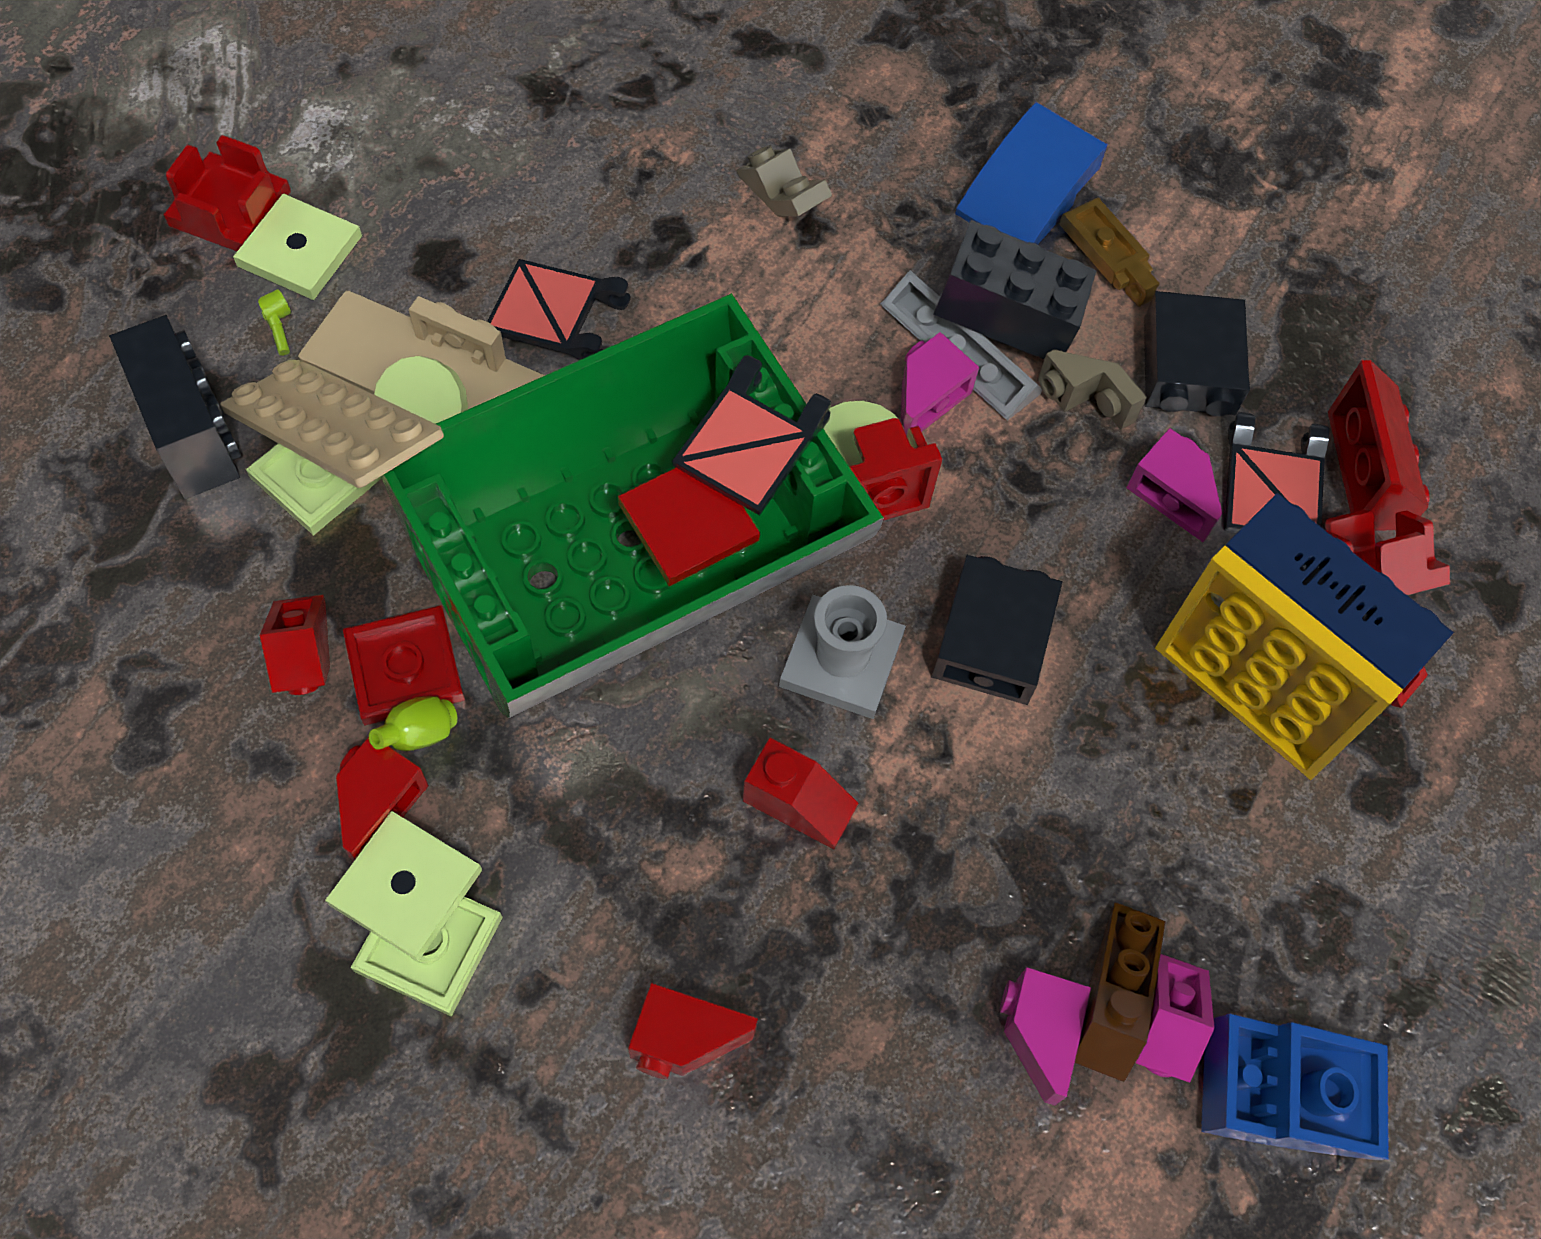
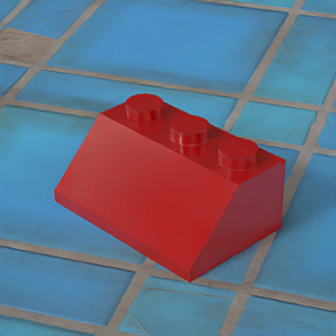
[1328,360,1429,531]

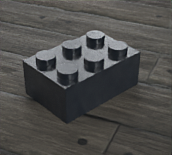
[933,220,1097,360]
[109,315,242,499]

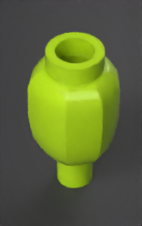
[369,696,457,751]

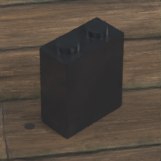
[1144,291,1250,416]
[931,555,1063,705]

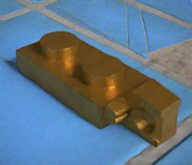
[1059,198,1160,307]

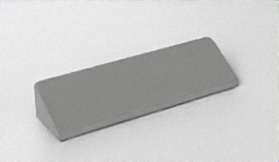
[880,270,1043,421]

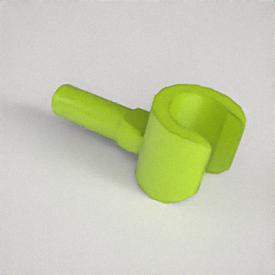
[258,289,292,356]

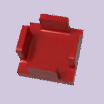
[164,135,291,251]
[837,418,942,521]
[1325,510,1450,595]

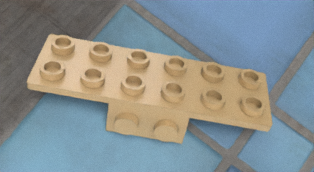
[298,291,545,409]
[220,360,444,488]

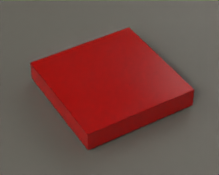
[618,468,760,587]
[343,605,465,726]

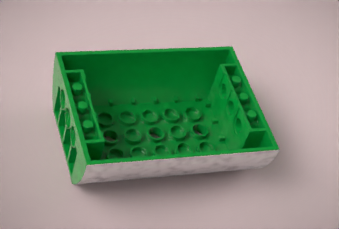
[381,293,884,718]

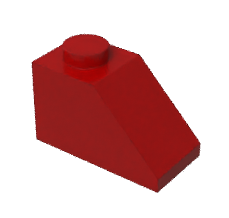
[260,594,330,695]
[336,737,429,862]
[743,737,859,850]
[628,983,758,1079]

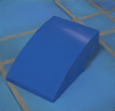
[955,102,1107,245]
[1201,1014,1389,1160]

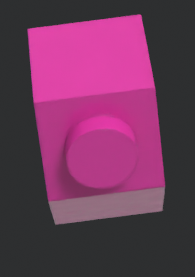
[901,332,979,436]
[1126,428,1222,542]
[1136,954,1214,1083]
[1000,967,1091,1106]

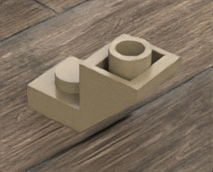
[737,145,832,217]
[1038,350,1147,430]

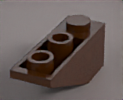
[1074,902,1166,1082]

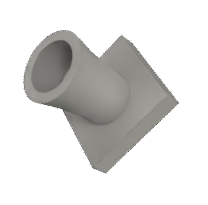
[779,585,906,719]

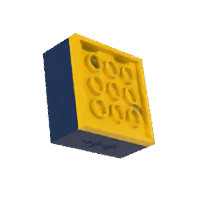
[1155,493,1454,780]

